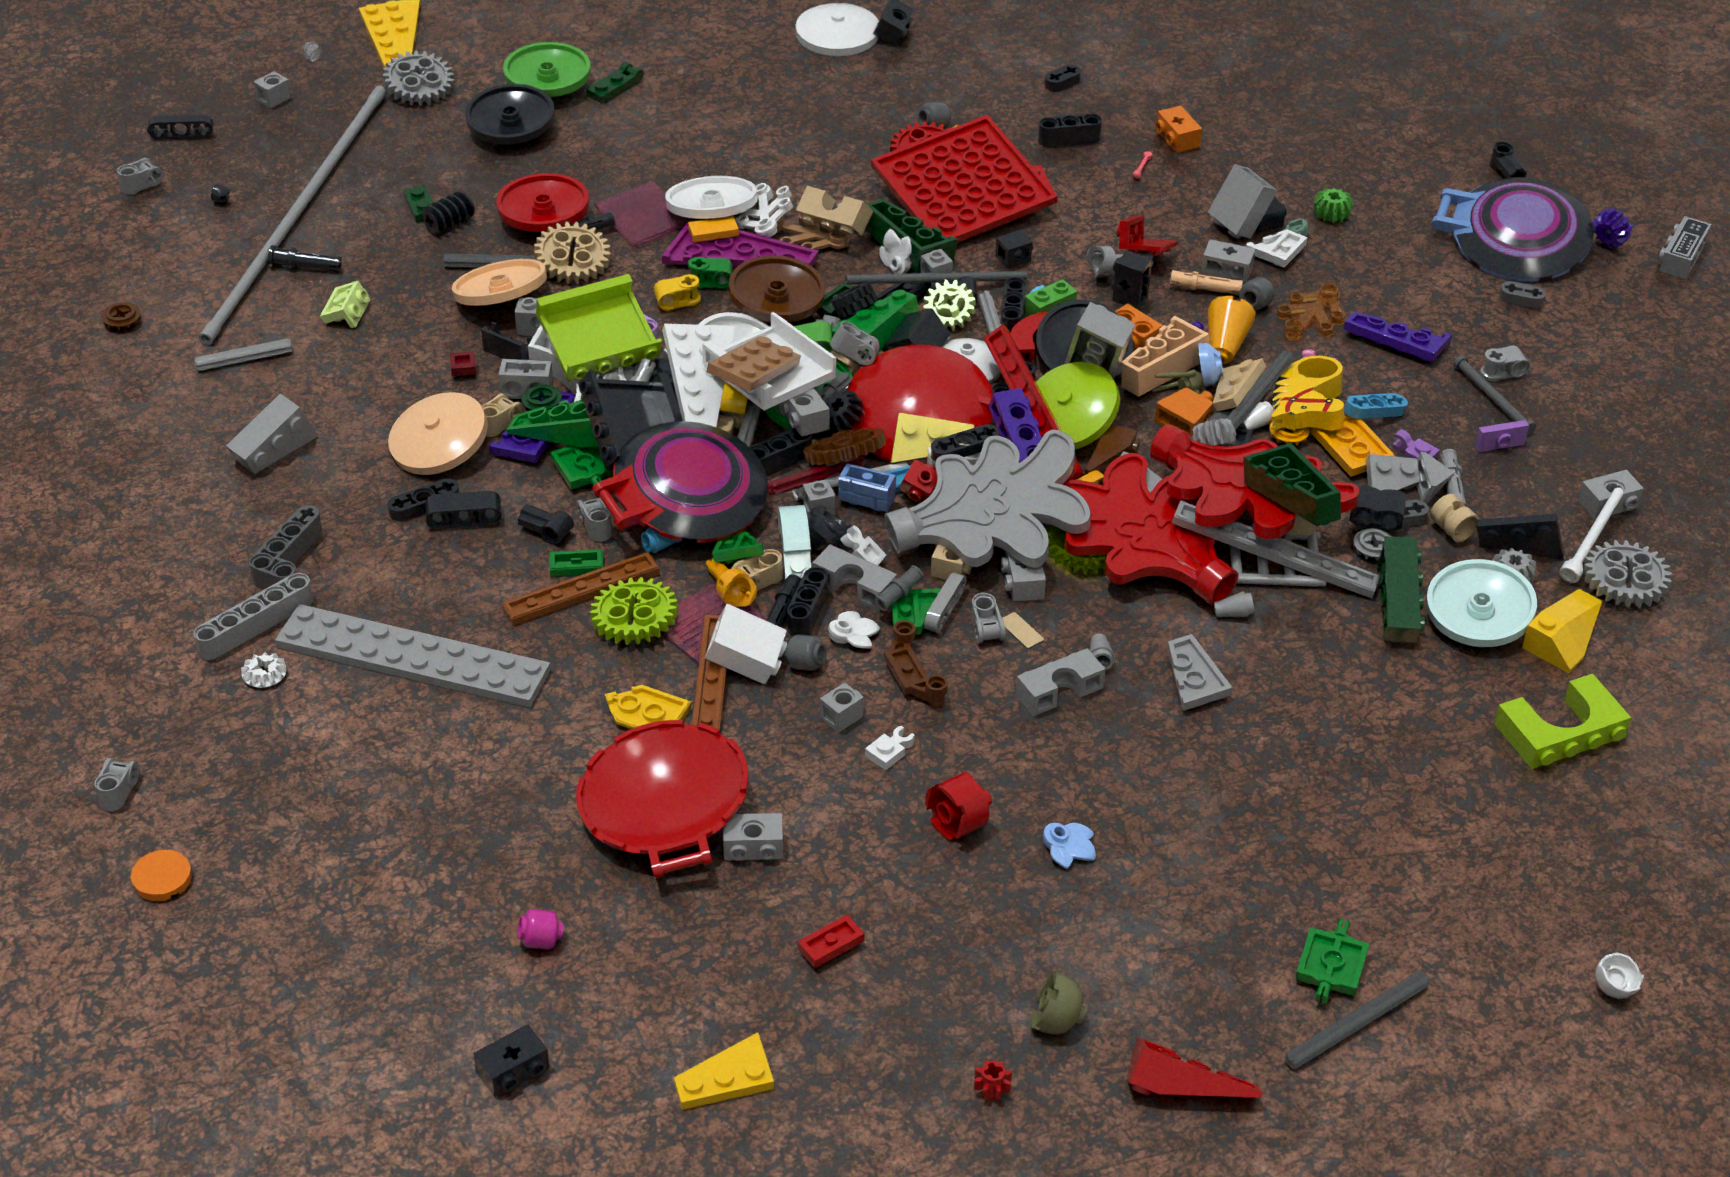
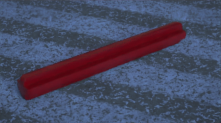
[766,455,865,496]

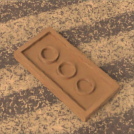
[706,336,801,392]

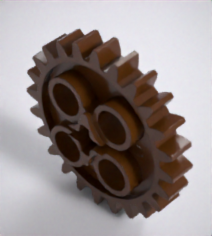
[803,427,886,465]

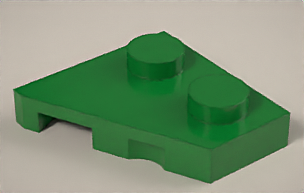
[891,589,941,635]

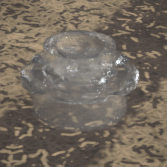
[302,41,322,61]

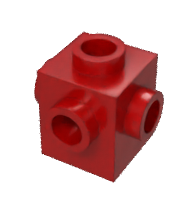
[899,459,937,502]

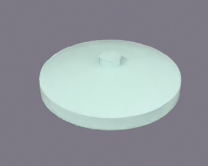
[1426,559,1537,647]

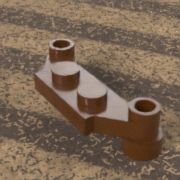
[884,620,948,708]

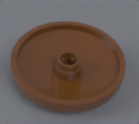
[729,256,825,322]

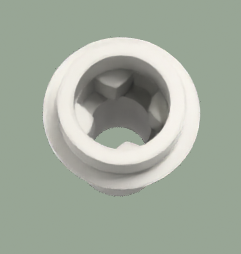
[1239,401,1273,430]

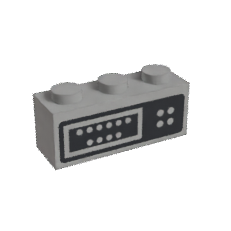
[1658,216,1711,279]

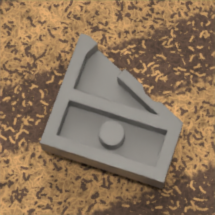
[1366,454,1420,491]

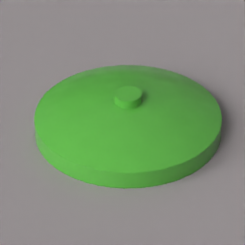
[503,42,591,97]

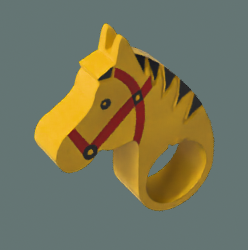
[1271,356,1344,431]

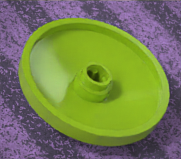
[1036,362,1120,449]

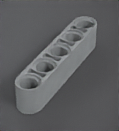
[194,573,313,660]

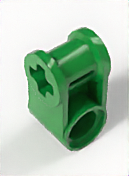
[688,257,733,289]

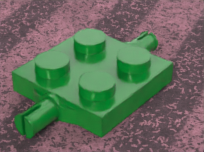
[551,445,613,490]
[1295,918,1370,1004]

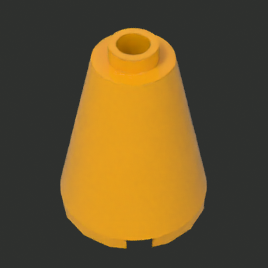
[1207,296,1256,364]

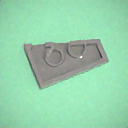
[1167,634,1233,711]

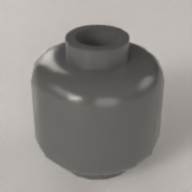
[918,102,951,129]
[1239,277,1275,311]
[784,635,827,671]

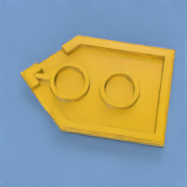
[604,685,692,729]

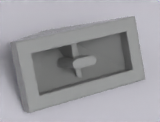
[1416,452,1454,504]

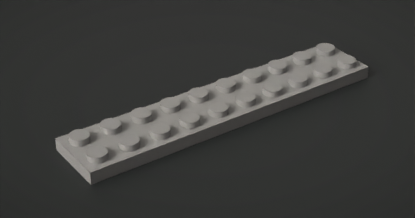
[275,604,551,708]

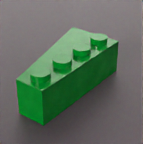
[832,290,919,366]

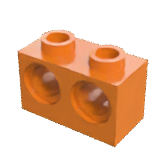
[1115,304,1163,352]

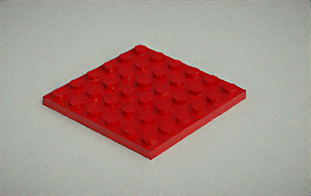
[871,115,1058,243]

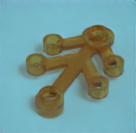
[1277,283,1345,340]

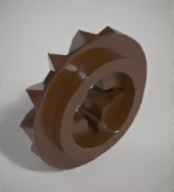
[101,302,141,331]

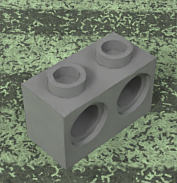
[499,359,553,400]

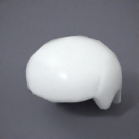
[1595,953,1644,999]

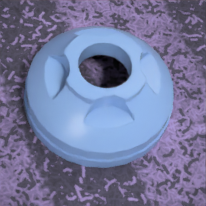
[1198,343,1223,388]

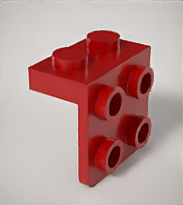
[1117,215,1178,255]

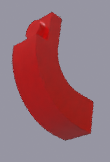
[1010,312,1048,364]

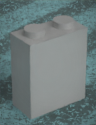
[1208,164,1278,239]

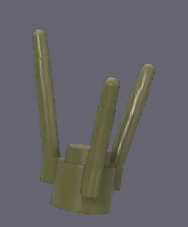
[1151,370,1204,394]

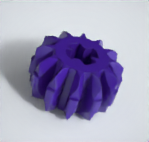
[1593,207,1633,248]

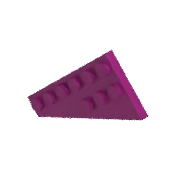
[662,218,819,267]

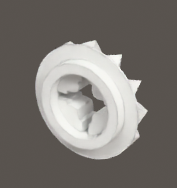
[241,652,287,688]

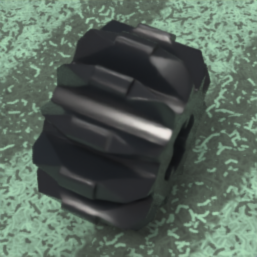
[825,388,865,431]

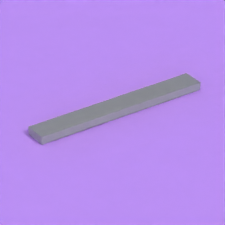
[1172,501,1379,598]

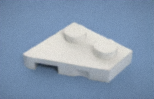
[1246,230,1307,268]

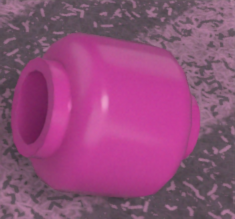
[517,909,563,950]

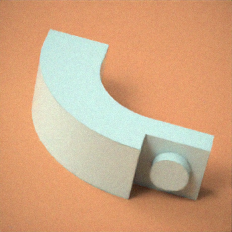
[777,505,811,580]

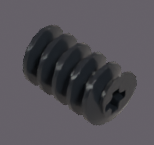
[422,191,475,235]

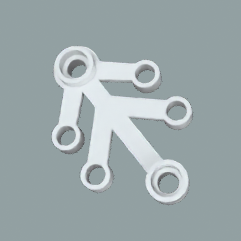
[735,183,793,238]

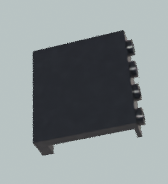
[578,369,683,470]

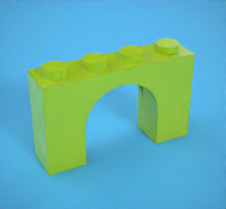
[1494,674,1631,769]

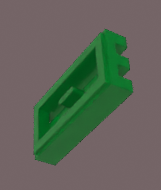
[549,549,603,577]

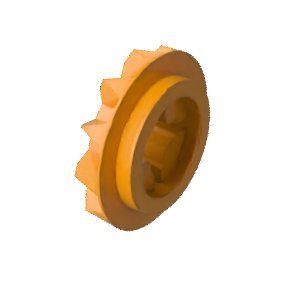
[1269,420,1310,446]

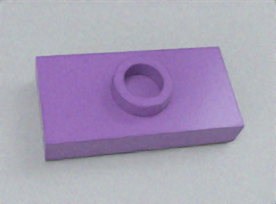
[1475,420,1529,452]

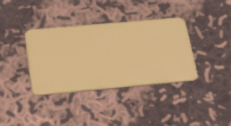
[1003,612,1044,648]

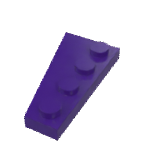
[489,391,576,463]

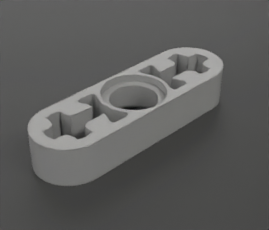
[924,572,966,633]

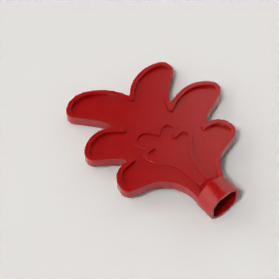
[1150,424,1359,539]
[1063,453,1239,606]

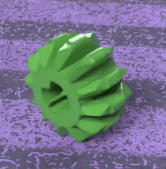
[1313,187,1353,223]

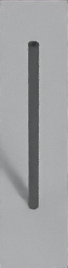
[845,271,1027,285]

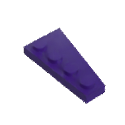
[1343,312,1452,362]

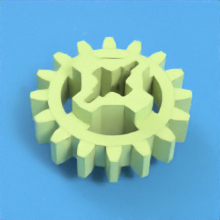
[923,280,976,331]

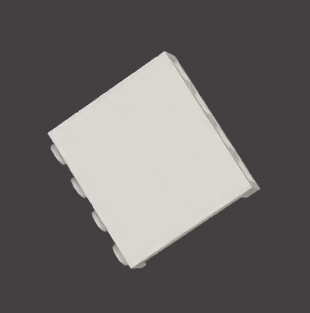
[702,312,836,410]

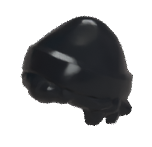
[808,506,851,552]

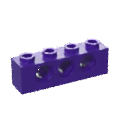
[988,388,1042,463]

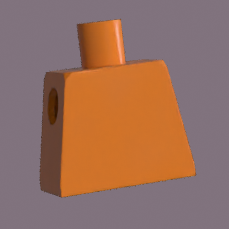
[1154,388,1214,437]

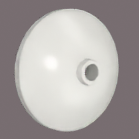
[943,338,1001,384]

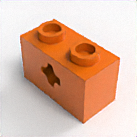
[1155,106,1202,153]

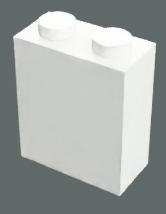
[705,604,787,684]

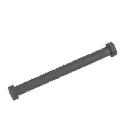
[1453,355,1536,435]

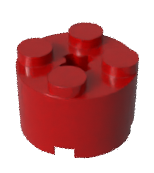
[925,771,992,840]

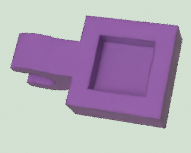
[1392,430,1440,459]

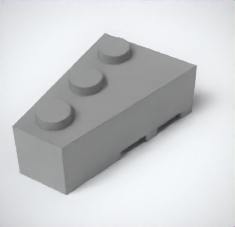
[226,394,318,474]

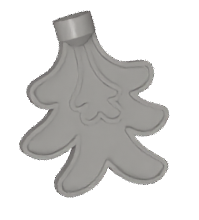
[884,430,1091,568]

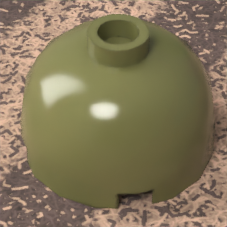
[1030,970,1087,1035]

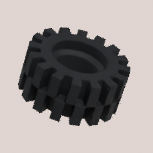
[831,281,878,318]

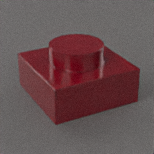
[450,351,476,376]

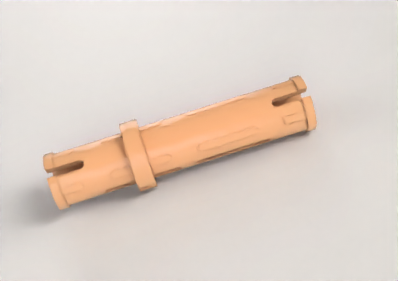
[1170,270,1243,296]

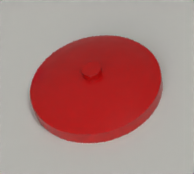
[496,173,589,232]

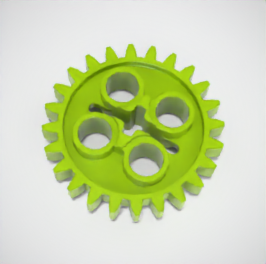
[590,577,679,645]

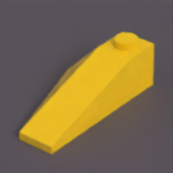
[1522,589,1602,674]

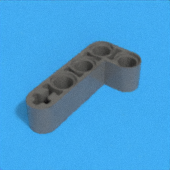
[249,505,322,590]

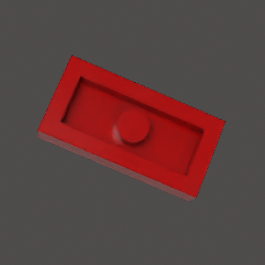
[797,915,865,968]

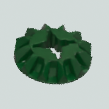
[522,385,562,411]

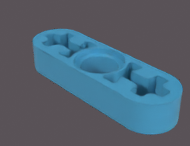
[1344,393,1408,419]

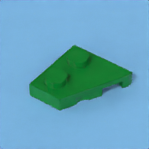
[712,531,764,564]

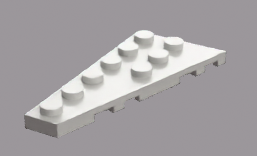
[662,324,735,427]

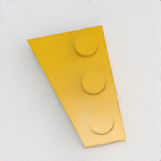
[674,1032,774,1110]

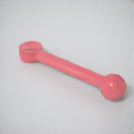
[1132,151,1152,179]

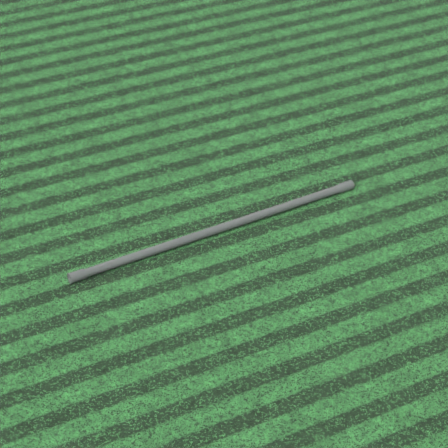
[199,86,387,345]

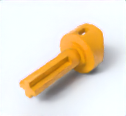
[706,559,757,607]

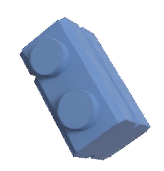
[838,463,896,512]

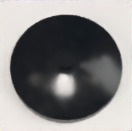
[465,84,555,144]
[1035,300,1133,381]

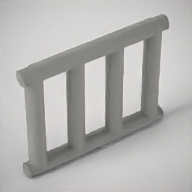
[1229,531,1327,587]

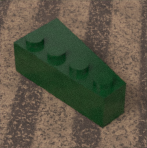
[865,199,958,273]
[1243,443,1341,526]
[1377,536,1425,643]

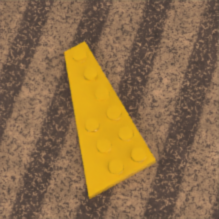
[359,0,421,68]

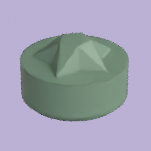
[1285,219,1310,237]

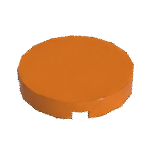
[130,850,192,901]

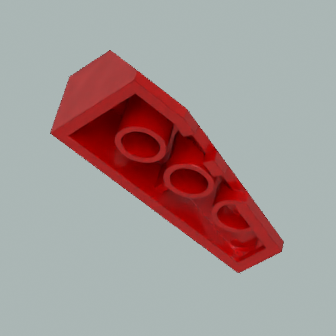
[1127,1037,1263,1098]

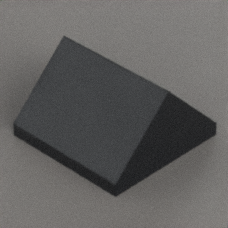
[885,308,951,350]

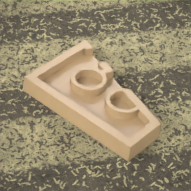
[1213,358,1267,411]

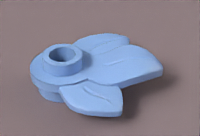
[1043,823,1096,869]

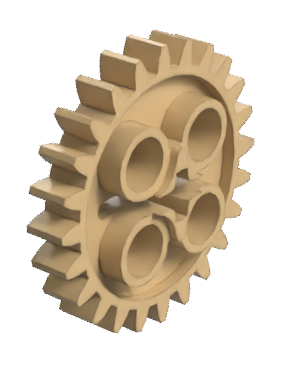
[534,222,611,284]

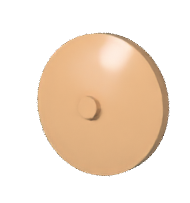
[452,259,547,305]
[388,392,488,475]

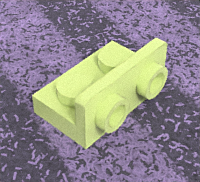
[320,281,370,328]

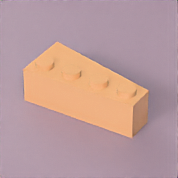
[1121,316,1209,397]

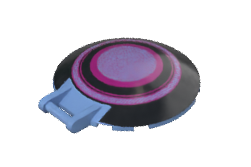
[1431,177,1594,282]

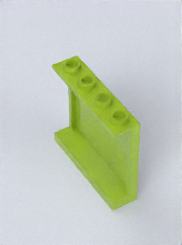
[536,274,662,382]

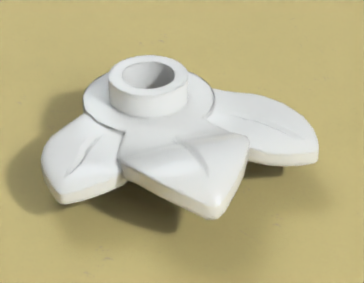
[879,229,912,274]
[828,611,880,648]

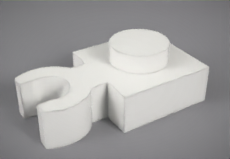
[841,525,886,565]
[865,726,915,770]

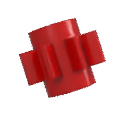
[973,1060,1012,1100]

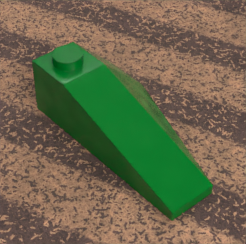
[506,395,598,447]

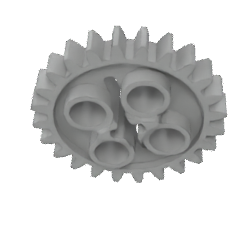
[383,50,454,106]
[1583,540,1672,608]

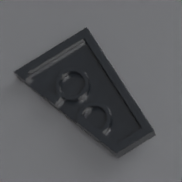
[1476,514,1564,560]

